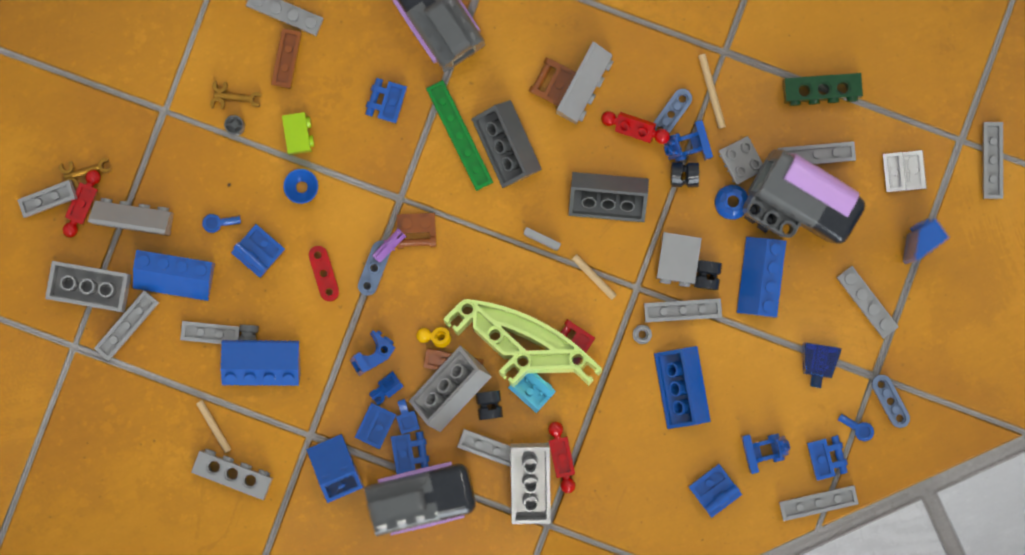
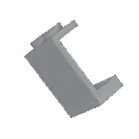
[656,232,702,287]

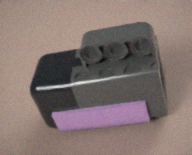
[392,0,485,72]
[743,149,865,244]
[364,461,476,536]

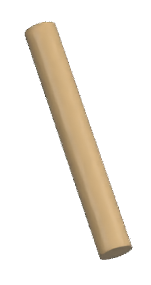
[571,254,617,300]
[196,400,232,453]

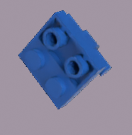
[231,224,285,278]
[688,464,742,518]

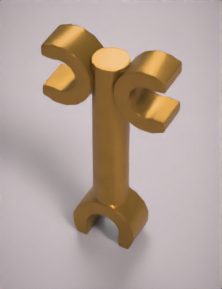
[210,81,262,110]
[59,158,112,188]

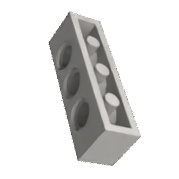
[191,449,273,500]

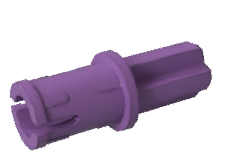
[372,228,407,262]

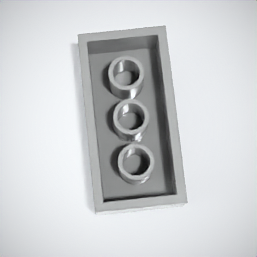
[45,261,132,313]
[510,443,551,524]

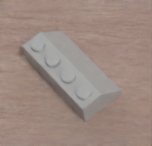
[556,42,614,124]
[88,198,174,236]
[409,346,492,432]

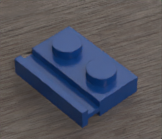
[355,403,397,449]

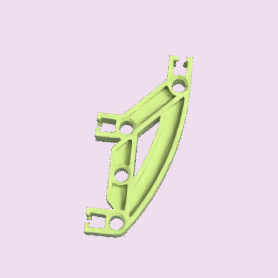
[443,299,602,388]

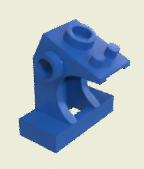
[664,120,713,162]
[350,330,396,376]
[741,433,790,474]

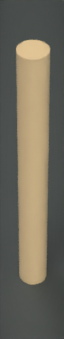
[698,54,726,129]

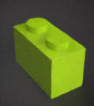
[282,112,315,155]

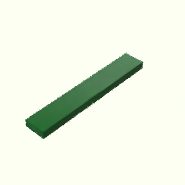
[426,80,493,191]

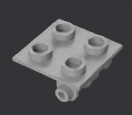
[719,136,763,185]

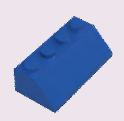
[903,218,949,264]
[737,237,786,318]
[133,250,215,301]
[221,340,301,386]
[654,346,711,429]

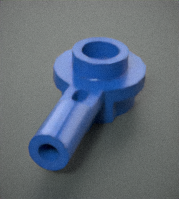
[202,214,241,233]
[838,414,874,441]

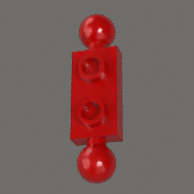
[601,111,670,144]
[63,170,101,238]
[548,421,576,493]

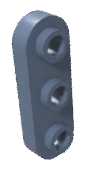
[653,89,692,133]
[358,241,391,296]
[871,375,910,428]

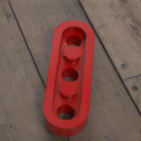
[308,246,339,302]

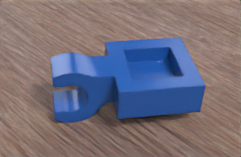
[369,371,404,405]
[396,399,420,435]

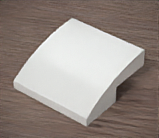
[883,150,927,192]

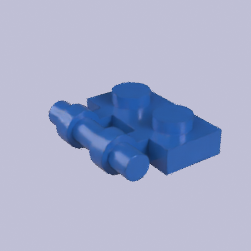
[365,78,407,124]
[391,431,430,474]
[806,435,848,481]

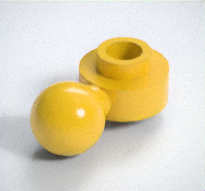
[416,327,451,348]

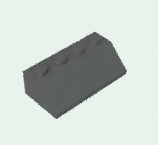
[472,100,542,188]
[568,172,649,222]

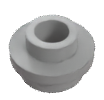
[633,325,652,344]

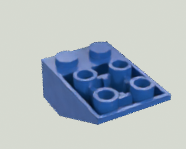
[306,434,364,503]

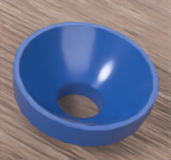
[283,169,319,204]
[715,185,748,220]

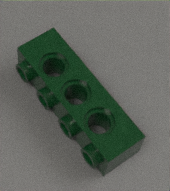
[783,73,863,106]

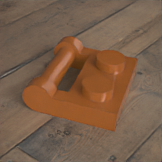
[529,57,576,107]
[397,213,436,249]

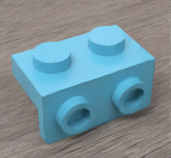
[508,373,556,413]

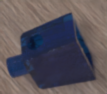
[803,342,841,388]

